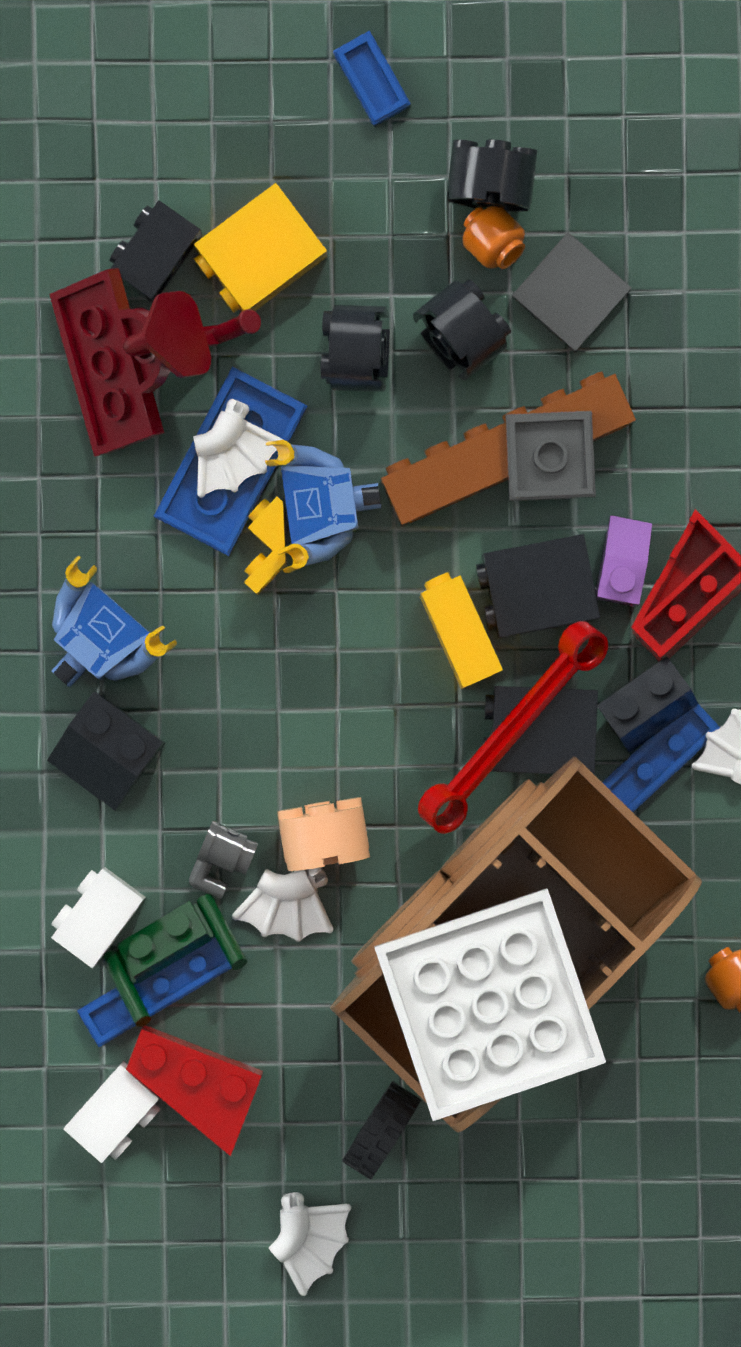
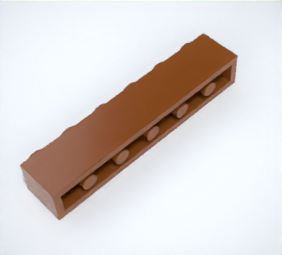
[381,371,636,527]

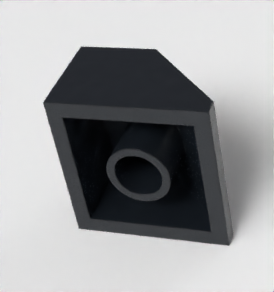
[47,692,166,811]

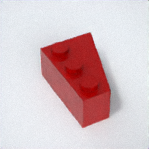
[631,509,741,662]
[126,1025,263,1156]

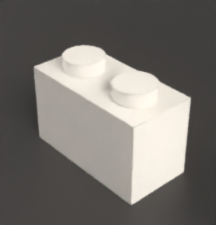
[51,867,146,968]
[64,1061,160,1163]

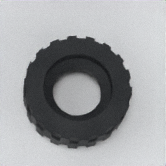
[342,1081,421,1180]

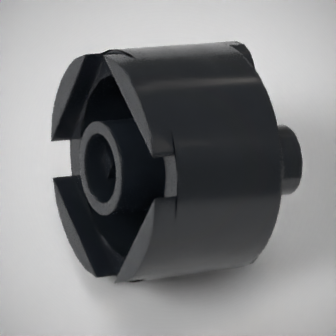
[447,139,537,212]
[413,279,511,380]
[321,305,390,392]

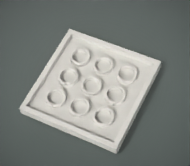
[374,888,606,1121]

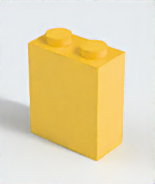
[193,183,328,313]
[420,572,503,689]

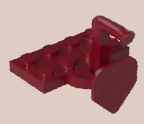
[49,268,261,457]

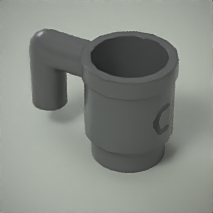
[189,820,258,899]

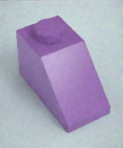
[595,516,652,607]

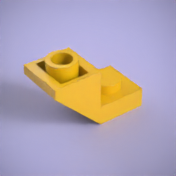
[244,496,286,595]

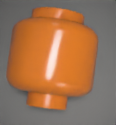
[462,206,525,269]
[705,947,741,1013]

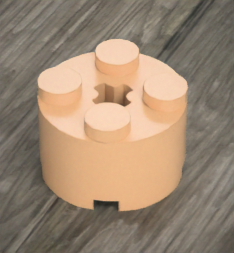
[277,797,370,871]

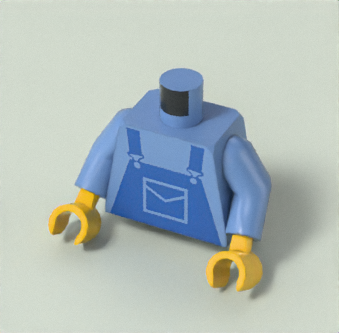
[265,440,381,573]
[51,556,177,687]

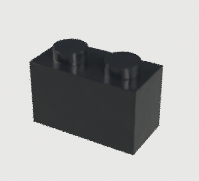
[109,200,203,303]
[597,657,699,753]

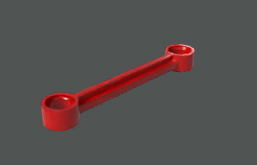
[418,621,608,834]

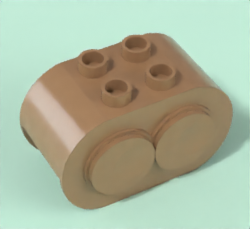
[330,757,702,1133]

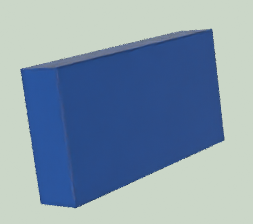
[333,30,411,127]

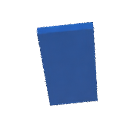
[153,367,308,556]

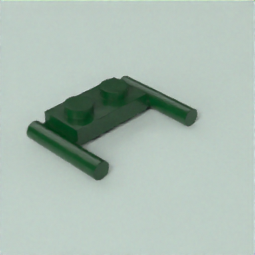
[102,894,247,1027]

